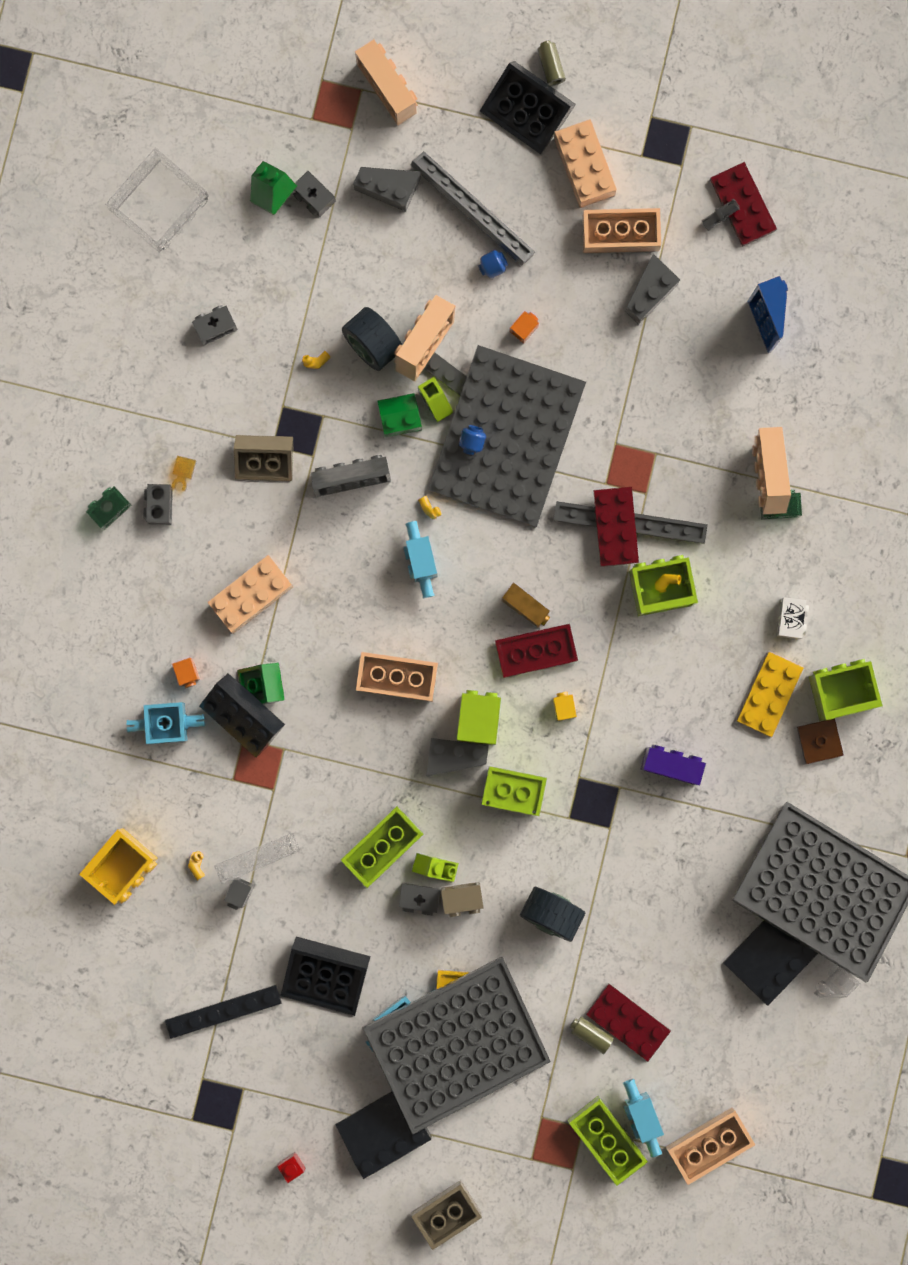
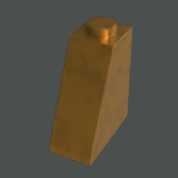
[501,582,550,627]

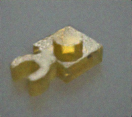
[172,455,197,491]

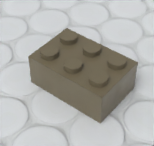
[441,882,484,917]
[411,1180,482,1250]

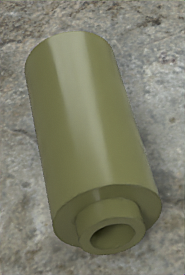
[537,40,566,86]
[569,1017,614,1054]

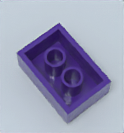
[640,745,706,786]

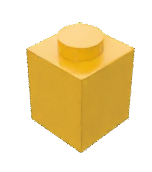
[553,692,577,721]

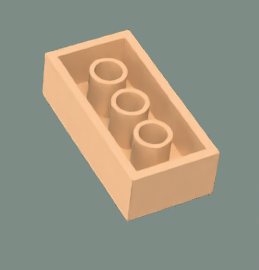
[355,39,418,125]
[554,119,617,208]
[582,208,661,253]
[394,295,456,381]
[752,427,791,514]
[208,555,293,634]
[356,652,438,702]
[666,1107,755,1185]

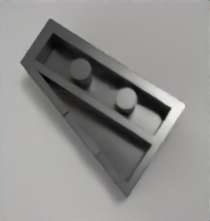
[353,167,421,212]
[625,254,680,325]
[426,738,489,776]

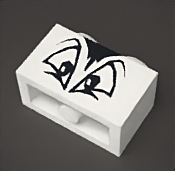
[776,597,809,639]

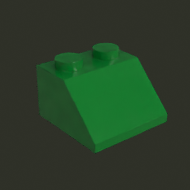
[250,161,297,215]
[377,393,422,438]
[237,662,285,704]

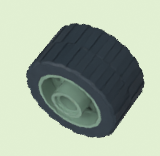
[342,307,402,371]
[520,886,586,942]

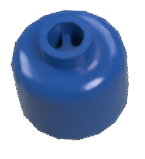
[478,250,508,278]
[459,425,486,455]

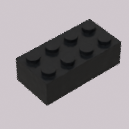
[199,673,285,757]

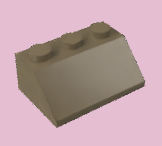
[233,435,294,481]

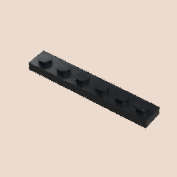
[165,984,282,1039]

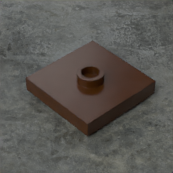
[797,718,844,764]

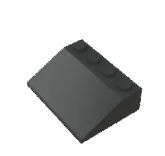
[311,455,391,497]

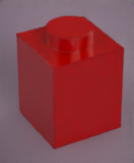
[277,1152,306,1183]

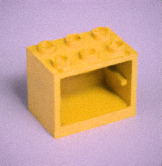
[79,828,158,905]

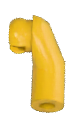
[302,351,331,369]
[418,496,442,519]
[655,574,681,593]
[188,851,205,881]

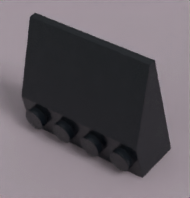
[480,61,576,154]
[723,920,818,1006]
[280,936,371,1016]
[335,1091,432,1179]

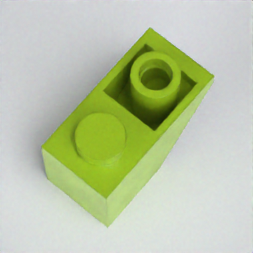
[418,377,454,423]
[412,853,459,882]

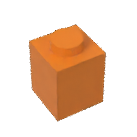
[509,311,539,344]
[172,658,200,688]

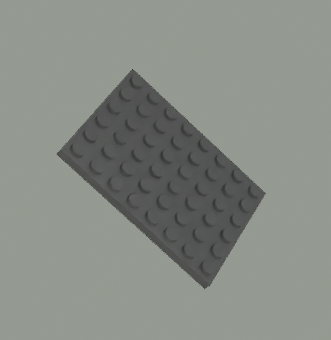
[428,345,586,527]
[732,802,908,983]
[362,957,551,1134]

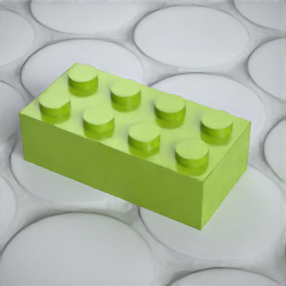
[341,806,424,888]
[568,1096,648,1186]

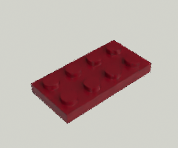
[710,162,777,247]
[593,487,639,567]
[495,624,578,678]
[586,983,671,1062]

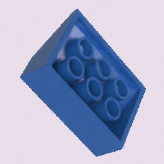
[747,276,788,353]

